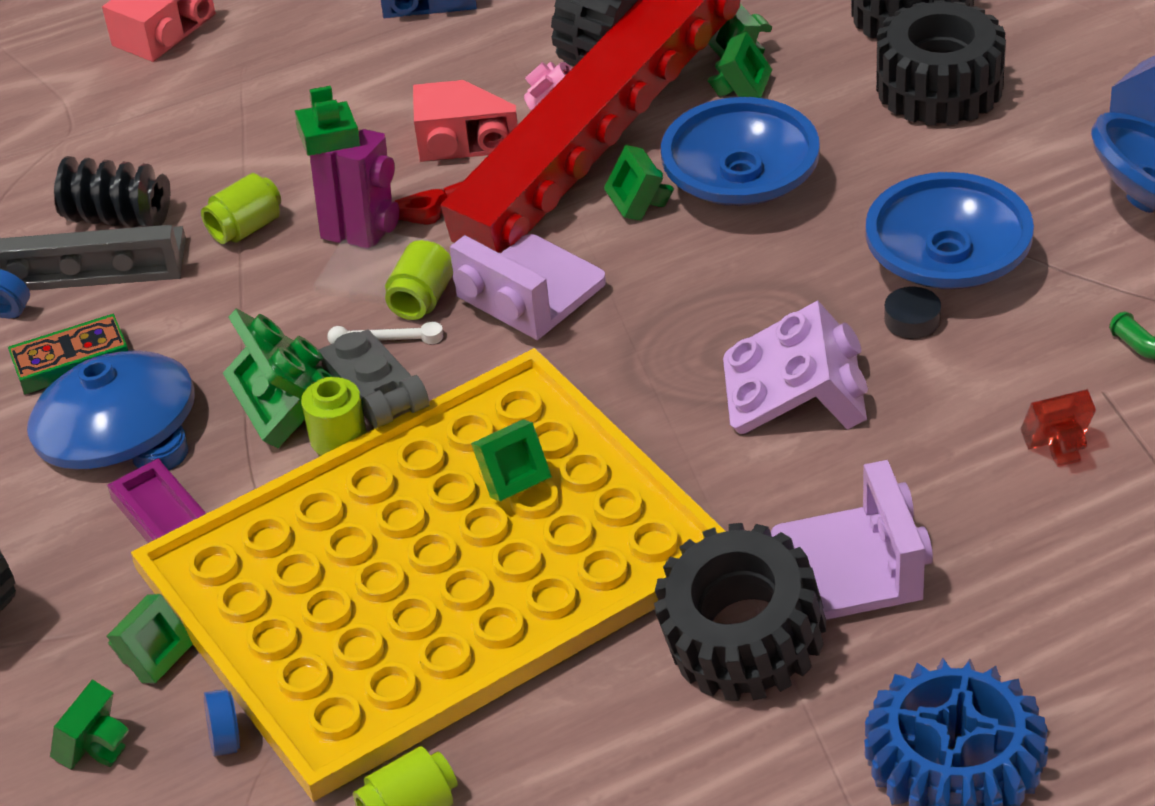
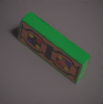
[8,313,128,395]

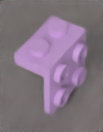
[450,234,606,340]
[723,300,868,434]
[771,460,933,620]

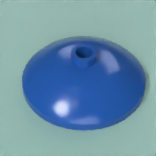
[661,97,820,206]
[1091,112,1155,213]
[866,172,1034,289]
[27,351,195,469]

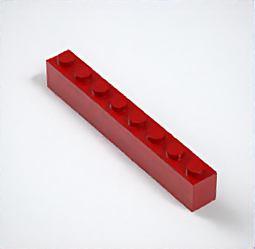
[440,0,741,253]

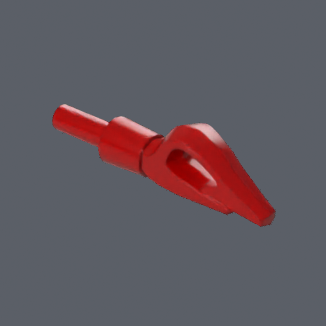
[395,181,463,225]

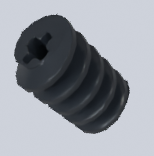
[54,156,171,228]

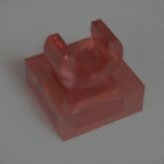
[1020,389,1096,467]

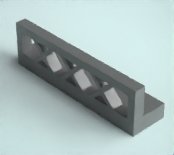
[0,225,186,291]

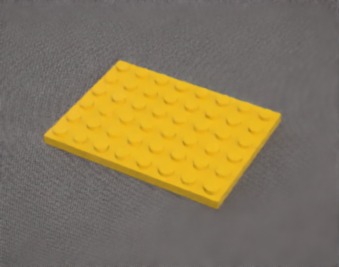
[131,348,726,802]

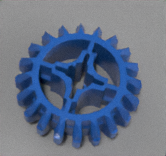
[864,658,1048,806]

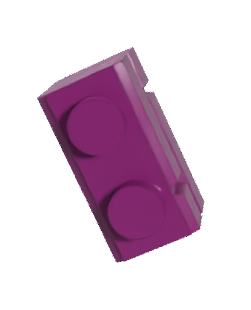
[310,129,399,250]

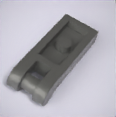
[318,329,430,429]

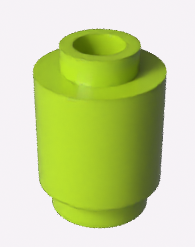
[201,173,282,244]
[385,240,453,320]
[301,377,367,456]
[353,746,458,806]

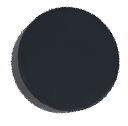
[884,286,941,339]

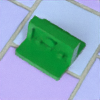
[223,308,333,448]

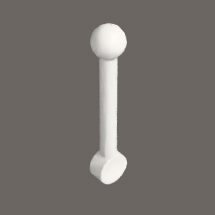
[327,322,443,344]

